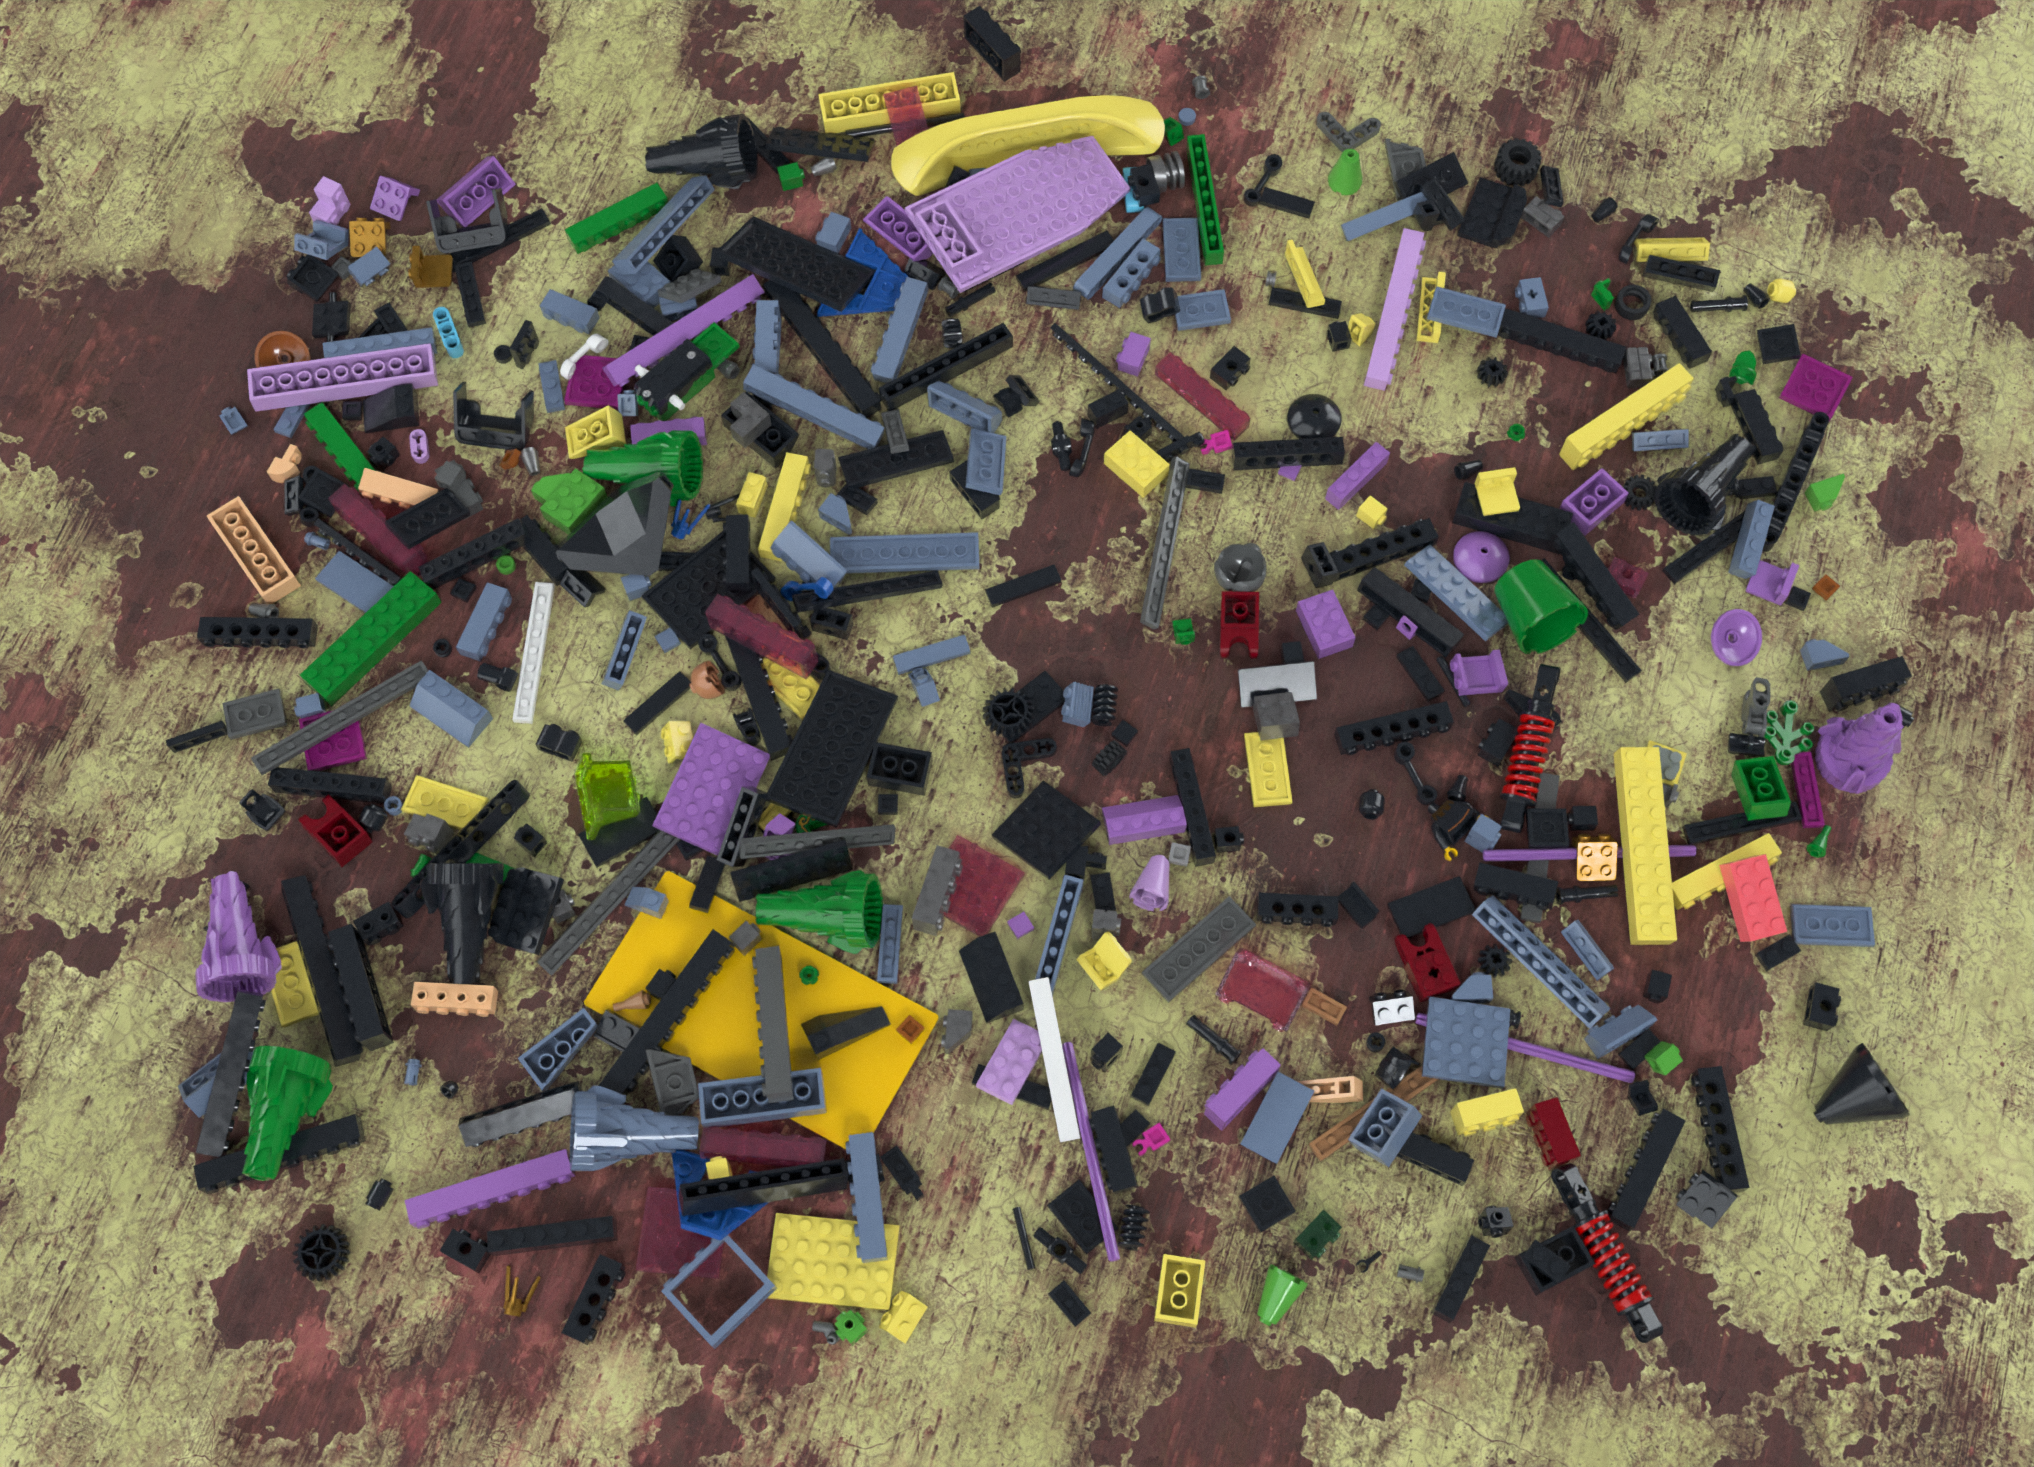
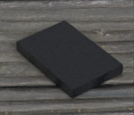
[1047,1180,1118,1255]

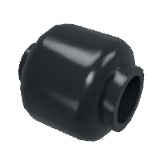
[1359,789,1385,820]
[358,803,388,834]

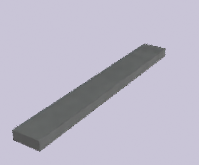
[1520,773,1560,923]
[739,824,896,859]

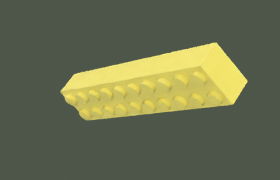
[1614,747,1677,945]

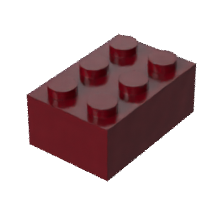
[1526,1097,1581,1171]

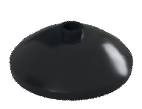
[1287,394,1342,439]

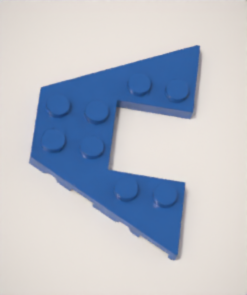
[817,228,908,317]
[671,1149,769,1240]

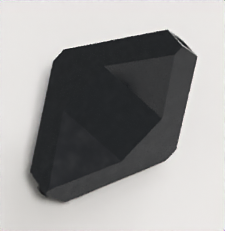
[555,471,674,576]

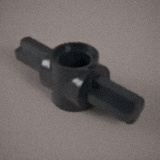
[1051,421,1072,472]
[1033,1227,1087,1274]

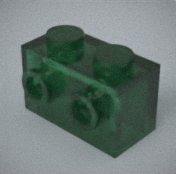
[1293,1210,1342,1260]

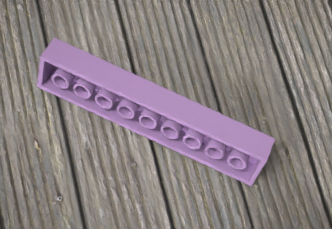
[247,344,438,412]

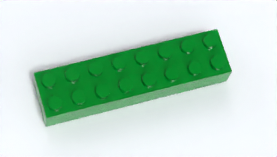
[300,571,442,707]

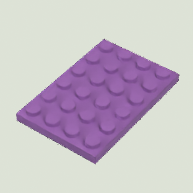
[652,723,770,856]

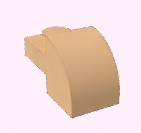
[267,444,302,483]

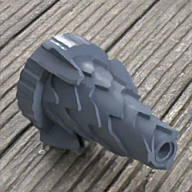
[569,1085,699,1171]

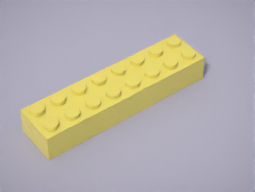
[818,72,961,134]
[1559,363,1694,470]

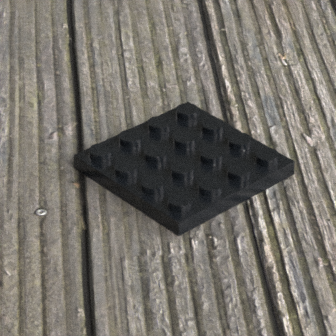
[992,781,1101,880]

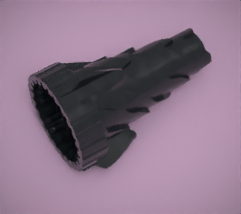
[645,114,758,189]
[1655,434,1756,536]
[420,863,504,984]

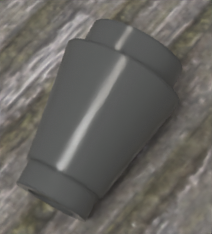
[249,603,279,618]

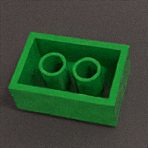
[1731,756,1791,821]

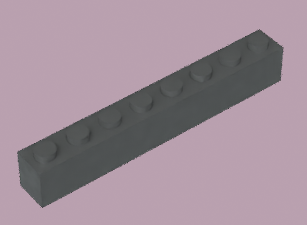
[752,946,794,1103]

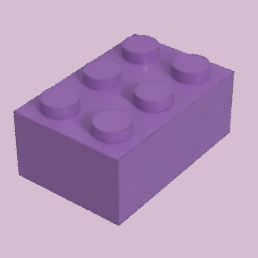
[1559,468,1629,535]
[1296,590,1355,659]

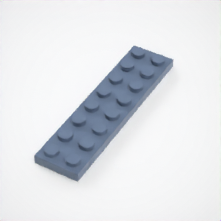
[830,532,979,574]

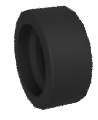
[1615,285,1651,320]

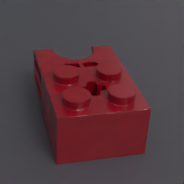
[1220,591,1259,659]
[298,795,372,867]
[1394,923,1461,1003]

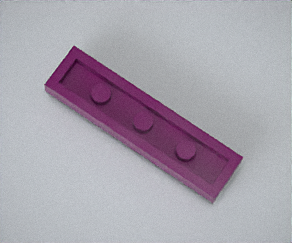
[1791,752,1825,828]

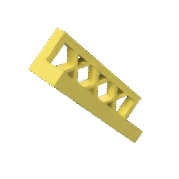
[1634,237,1710,262]
[1285,240,1325,308]
[1416,272,1446,343]

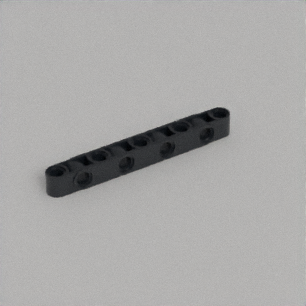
[1762,411,1829,552]
[391,780,530,919]

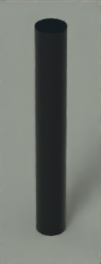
[1436,656,1471,707]
[1012,1207,1036,1270]

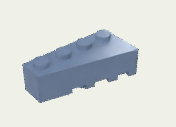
[752,300,782,374]
[518,1008,598,1092]

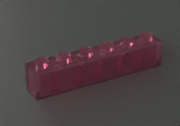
[1155,352,1251,441]
[699,1126,826,1167]

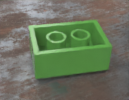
[540,468,607,535]

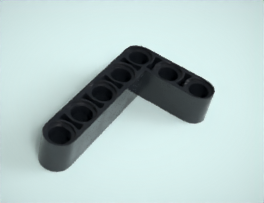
[587,276,673,336]

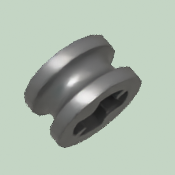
[1265,270,1277,287]

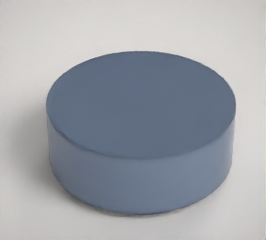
[1178,108,1196,126]

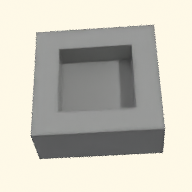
[1168,842,1191,867]

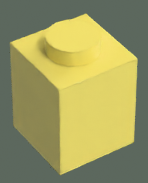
[1356,496,1388,529]

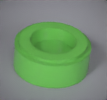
[496,555,516,575]

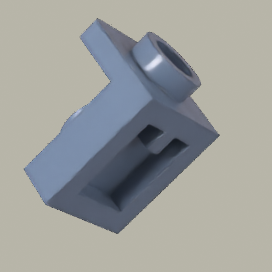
[618,390,638,416]
[219,406,248,435]

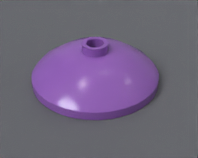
[1453,531,1510,583]
[1711,609,1762,666]

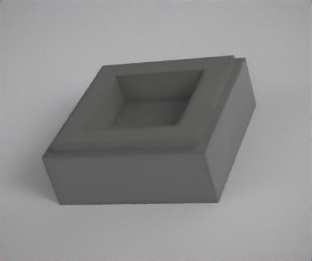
[331,256,352,280]

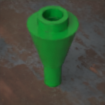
[1806,825,1832,858]

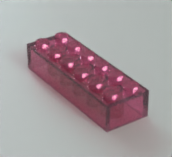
[328,484,428,577]
[705,594,818,680]

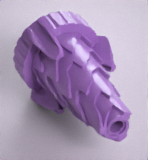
[1815,703,1904,794]
[195,871,281,1002]

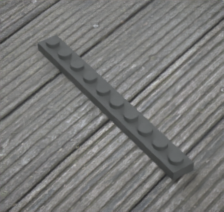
[1140,456,1190,629]
[251,660,429,775]
[536,830,679,976]

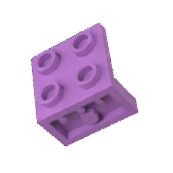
[370,175,420,221]
[1745,560,1799,606]

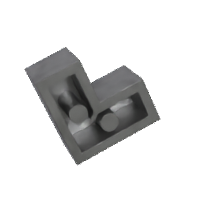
[730,392,771,448]
[404,813,454,853]

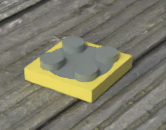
[1647,740,1687,787]

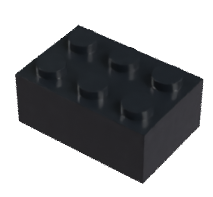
[867,742,933,796]
[1515,1226,1595,1296]

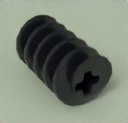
[1091,684,1118,727]
[1117,1205,1150,1251]

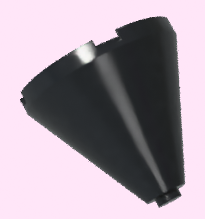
[1813,1043,1910,1125]

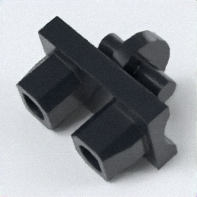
[1728,733,1765,757]

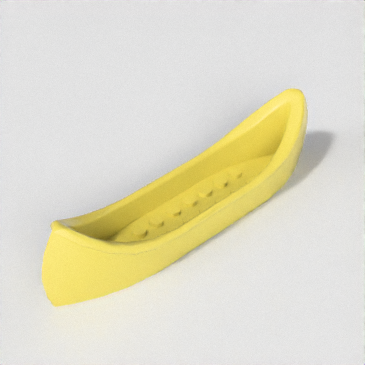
[891,95,1165,196]

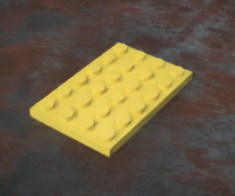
[767,1213,900,1311]

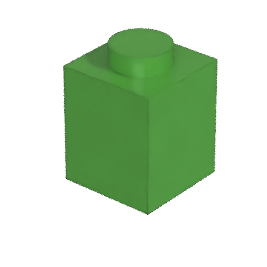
[1644,1041,1683,1076]

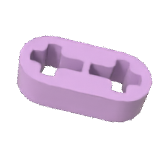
[409,429,429,464]

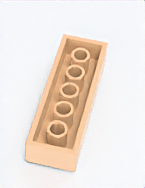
[207,496,301,604]

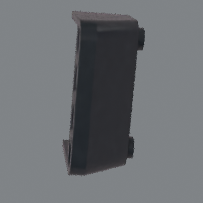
[426,188,508,253]
[453,382,534,451]

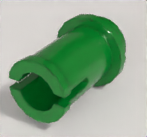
[410,854,432,878]

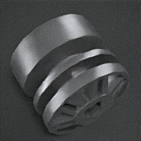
[1146,151,1185,193]

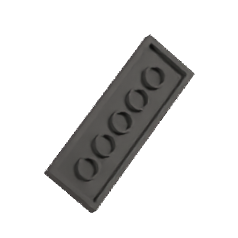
[1142,896,1256,1003]

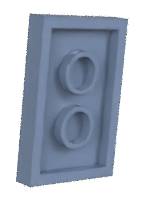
[1175,289,1231,331]

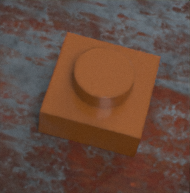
[499,449,521,470]
[1812,574,1840,601]
[896,1015,925,1044]

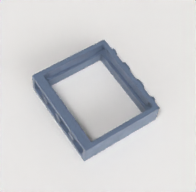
[661,1235,777,1349]

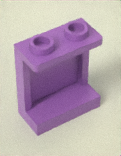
[1450,650,1508,696]

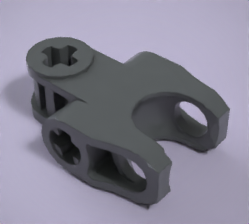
[1741,677,1771,738]

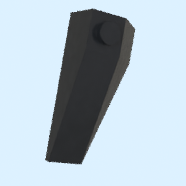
[801,1006,891,1060]

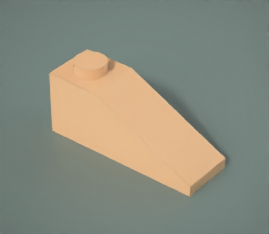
[1297,1076,1363,1103]

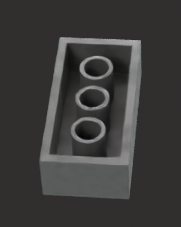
[912,845,963,936]

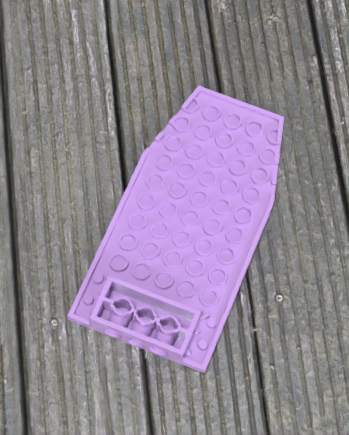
[905,136,1130,293]

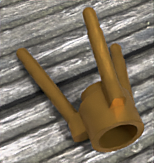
[503,1265,541,1317]

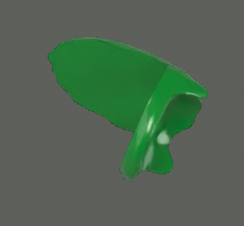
[1729,350,1757,385]

